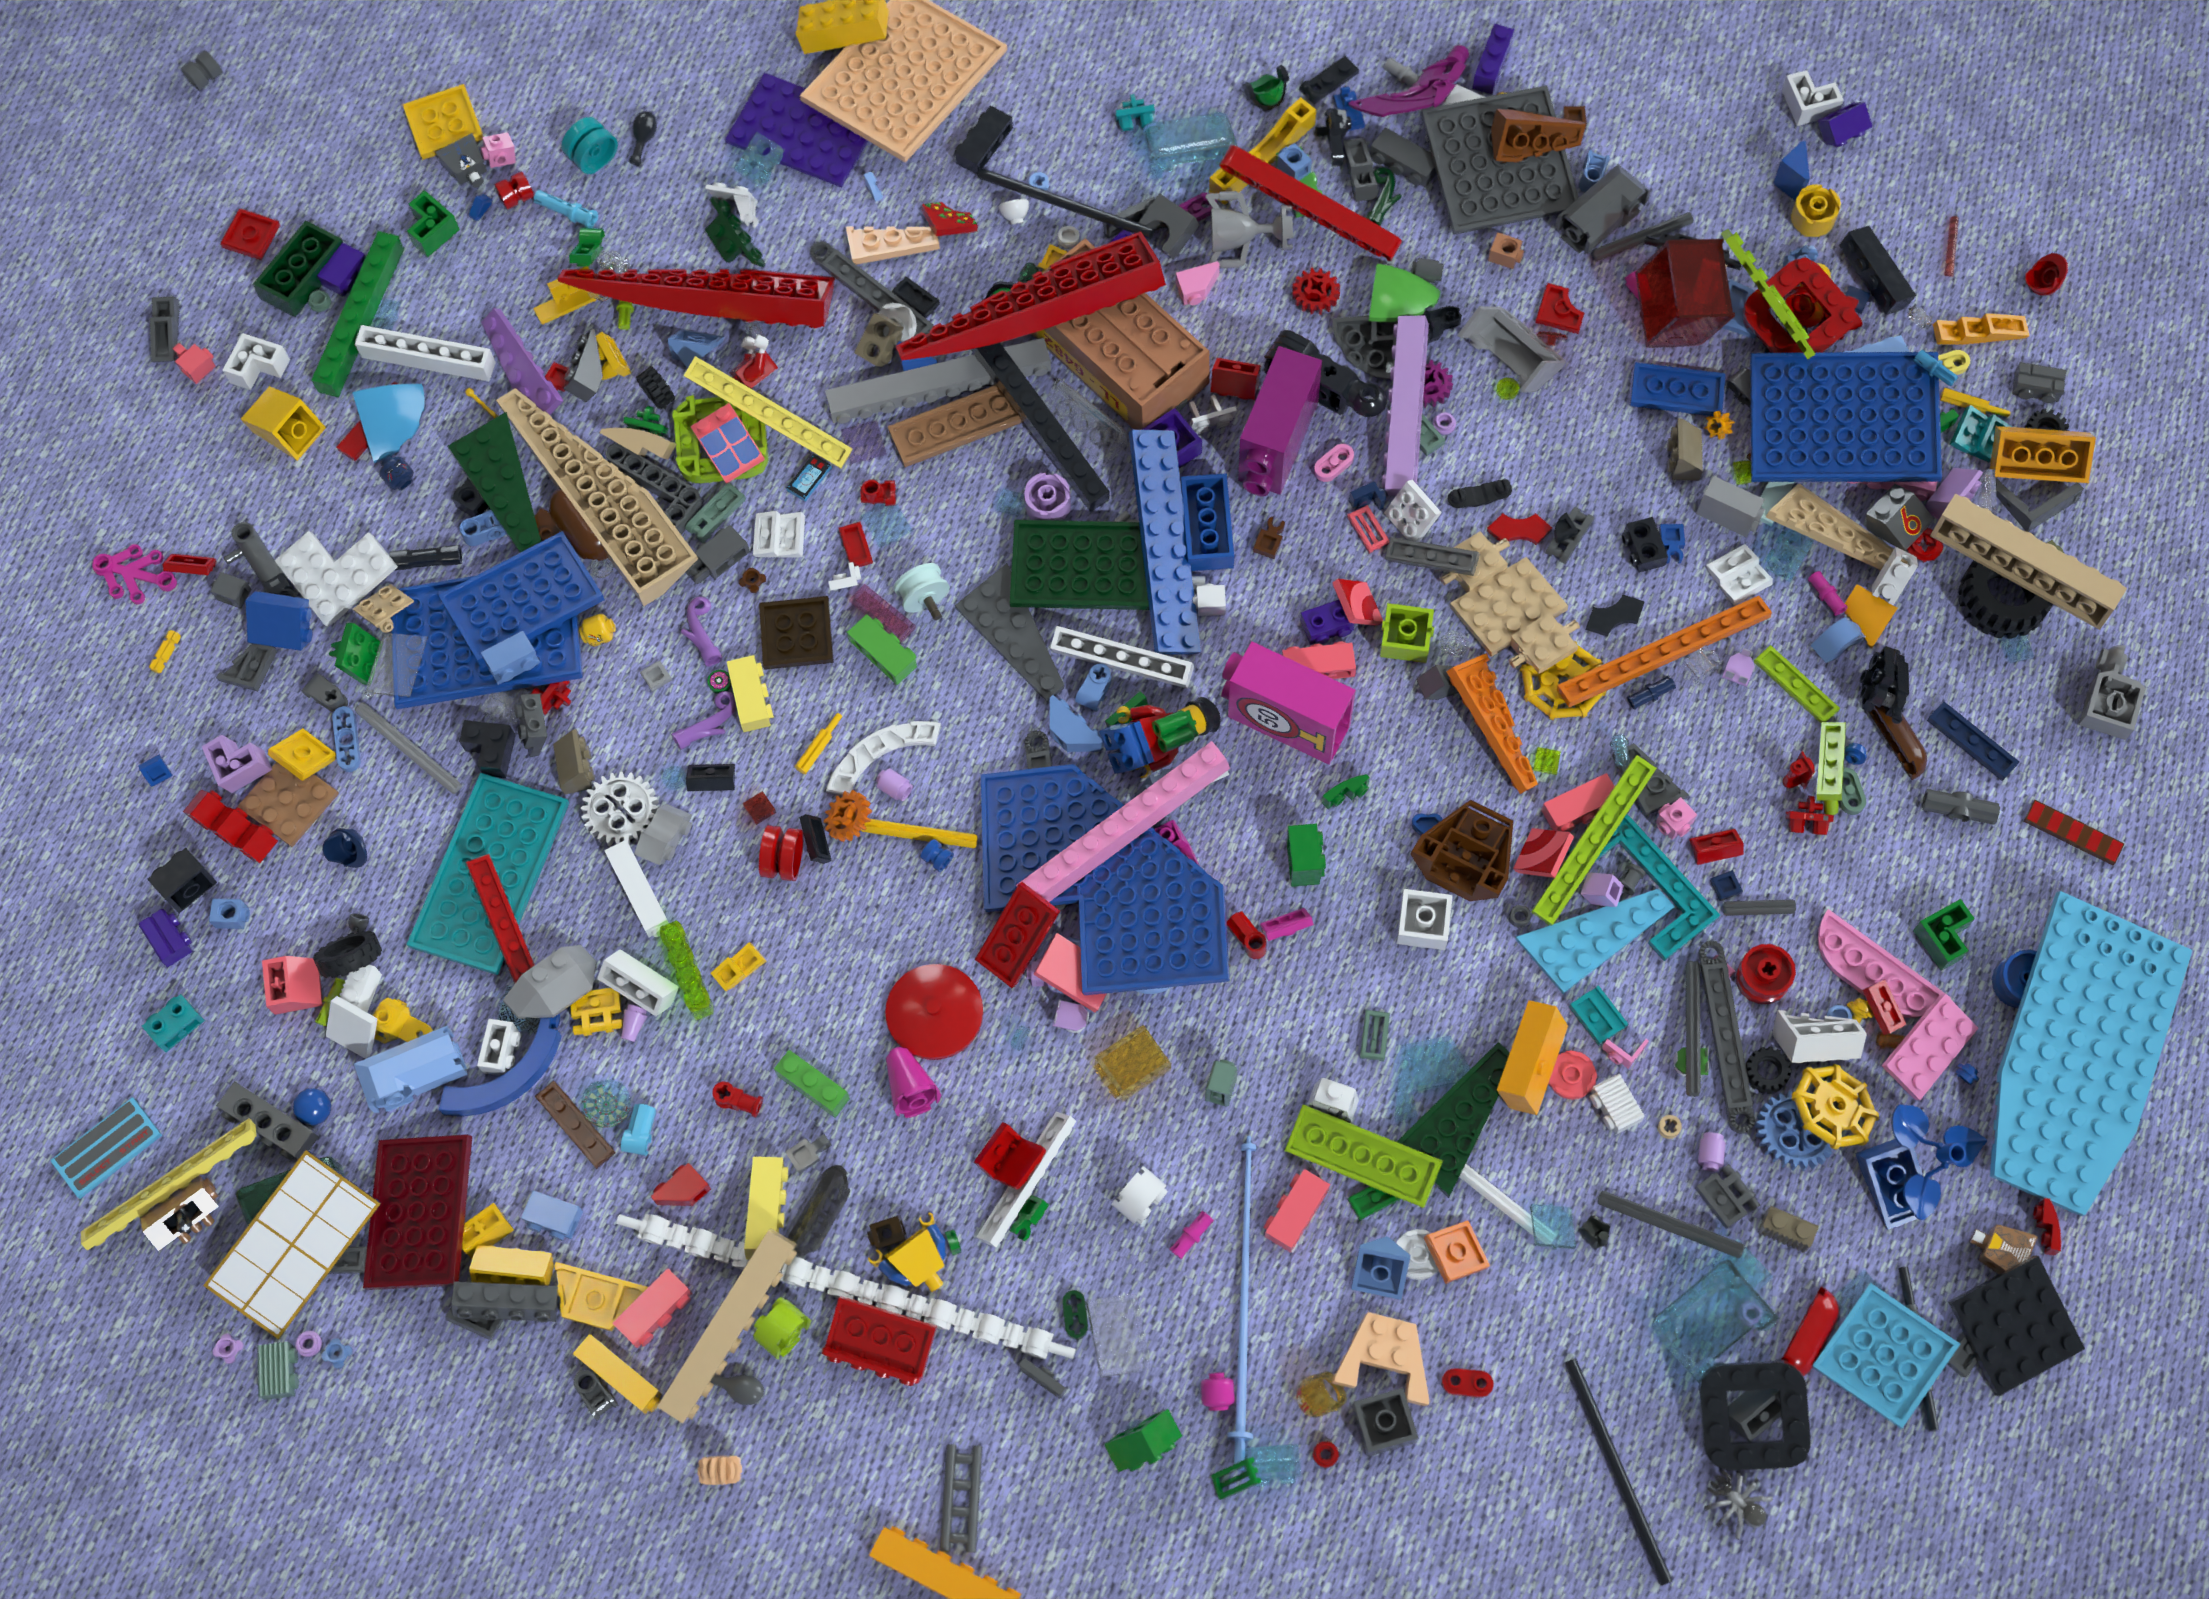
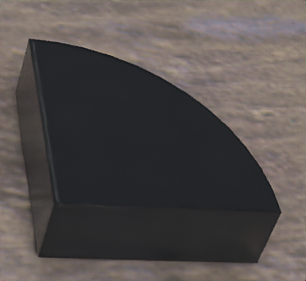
[1554,512,1578,544]

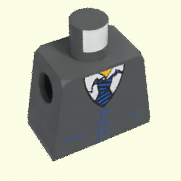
[436,133,487,188]

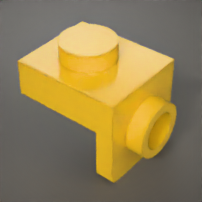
[1038,244,1067,272]

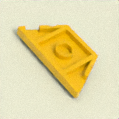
[555,1262,648,1331]

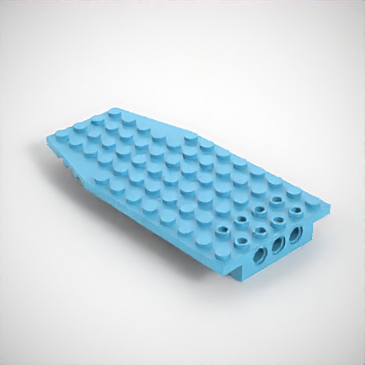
[1990,891,2193,1216]

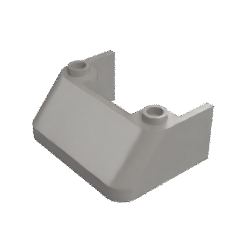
[1458,306,1566,393]

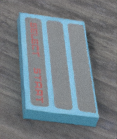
[50,1097,162,1199]

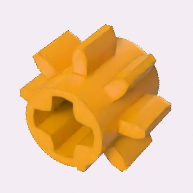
[1704,411,1735,440]

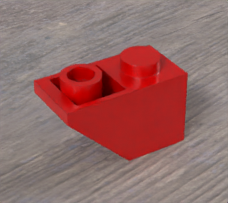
[650,1163,711,1206]

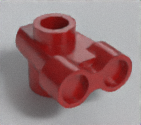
[861,479,896,506]

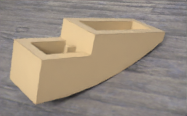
[600,428,676,460]

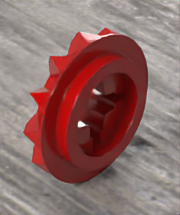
[1907,528,1943,563]

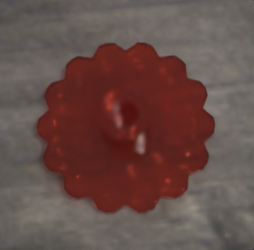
[1536,331,1568,346]

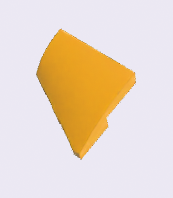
[1844,584,1898,648]

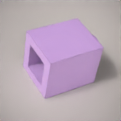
[1581,873,1624,907]

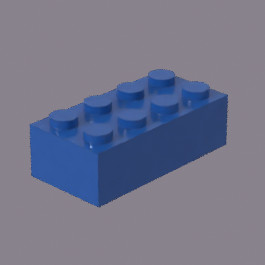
[1181,473,1234,571]

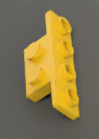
[534,266,605,324]

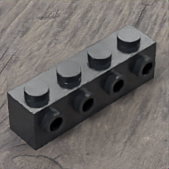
[1839,226,1917,315]

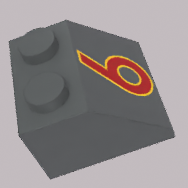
[1866,484,1934,551]

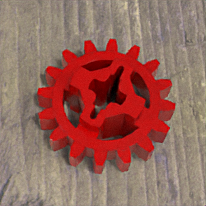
[1292,268,1340,315]

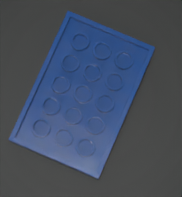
[438,531,605,665]

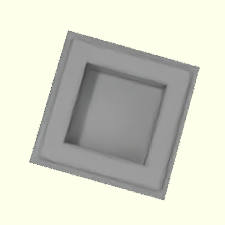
[640,660,672,692]

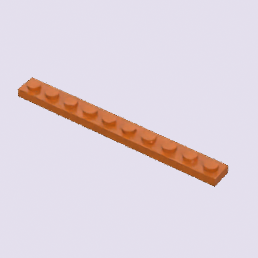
[1557,595,1772,707]

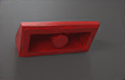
[1689,829,1744,865]

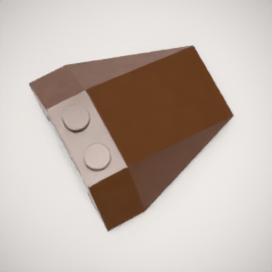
[1411,800,1514,902]

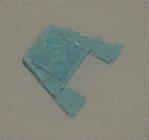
[1394,1036,1471,1122]

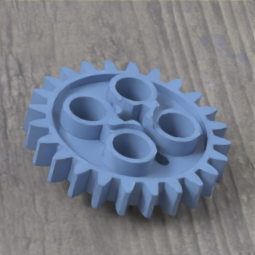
[1755,1091,1834,1171]

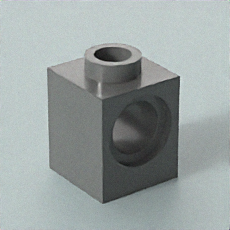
[210,572,252,609]

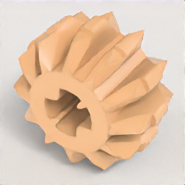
[697,1455,742,1485]

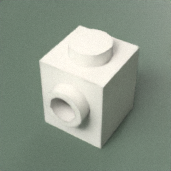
[1193,584,1226,616]

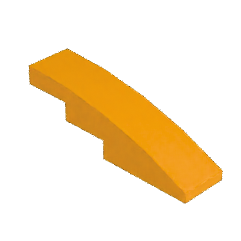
[1933,313,2030,345]

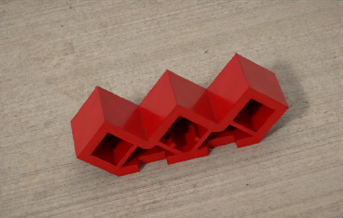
[183,790,278,863]

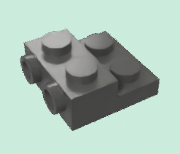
[514,694,547,757]

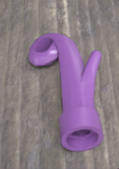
[681,597,722,667]
[671,691,737,750]

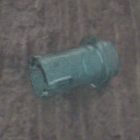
[1610,734,1631,767]

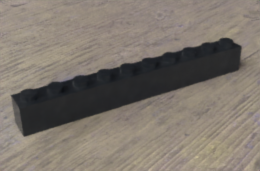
[971,342,1110,512]

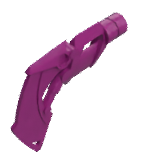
[1349,45,1469,117]

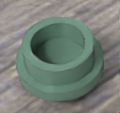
[308,290,331,312]

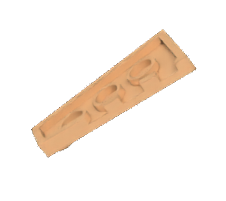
[846,227,940,265]

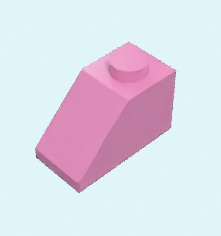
[1176,261,1220,305]

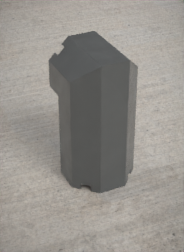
[1555,164,1651,254]

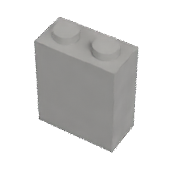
[1696,476,1765,537]

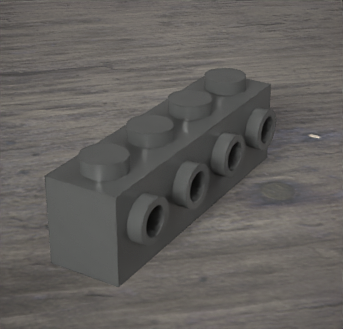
[451,1282,558,1322]

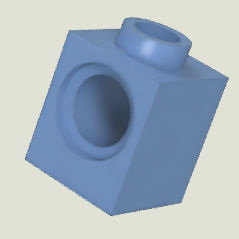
[1277,143,1312,181]
[209,899,250,929]

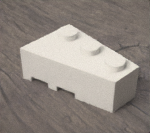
[1773,1010,1867,1063]

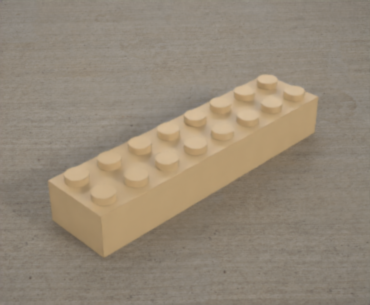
[1930,493,2127,630]

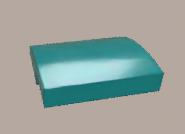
[1950,405,2012,463]

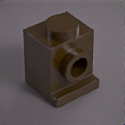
[867,1215,908,1249]

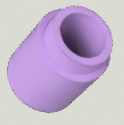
[876,768,913,801]
[1698,1132,1726,1171]

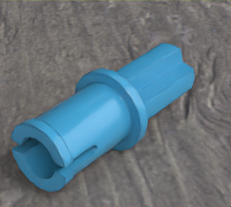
[1913,349,1958,386]

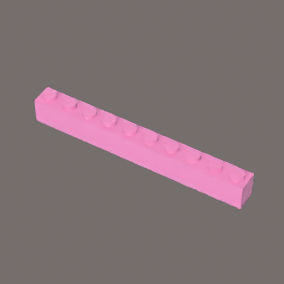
[1016,741,1230,902]

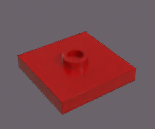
[220,208,281,260]

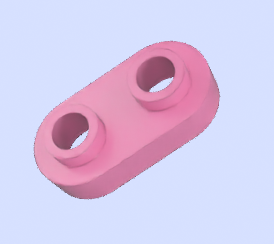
[1314,444,1354,482]

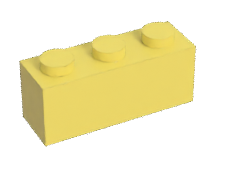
[727,655,774,732]

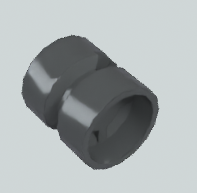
[180,50,223,91]

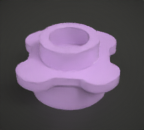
[213,1334,243,1364]

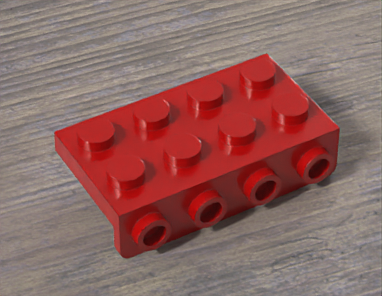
[821,1296,937,1386]

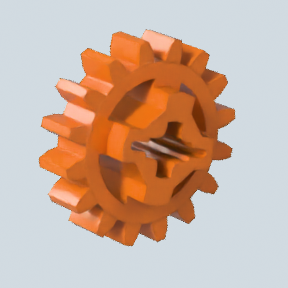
[823,790,872,842]

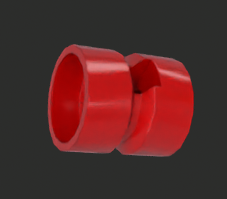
[494,171,534,210]

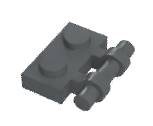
[1695,1164,1760,1229]

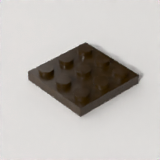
[759,596,834,670]

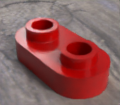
[1442,1368,1494,1398]

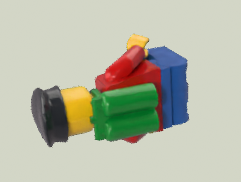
[1099,697,1221,778]

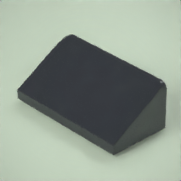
[686,764,735,791]

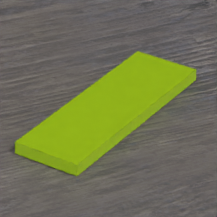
[1284,1104,1443,1208]

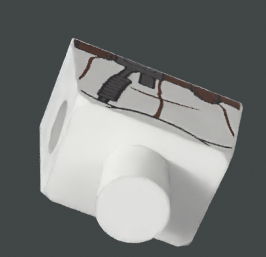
[1307,1078,1359,1123]

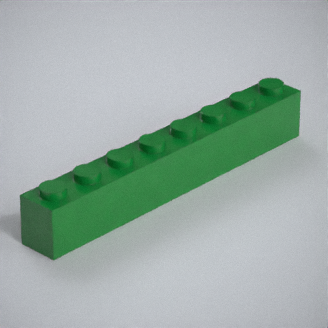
[311,231,404,398]

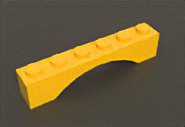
[1209,97,1316,205]

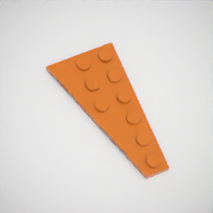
[1446,653,1538,794]

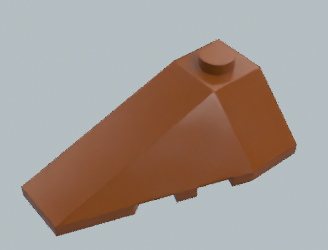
[1491,109,1586,162]

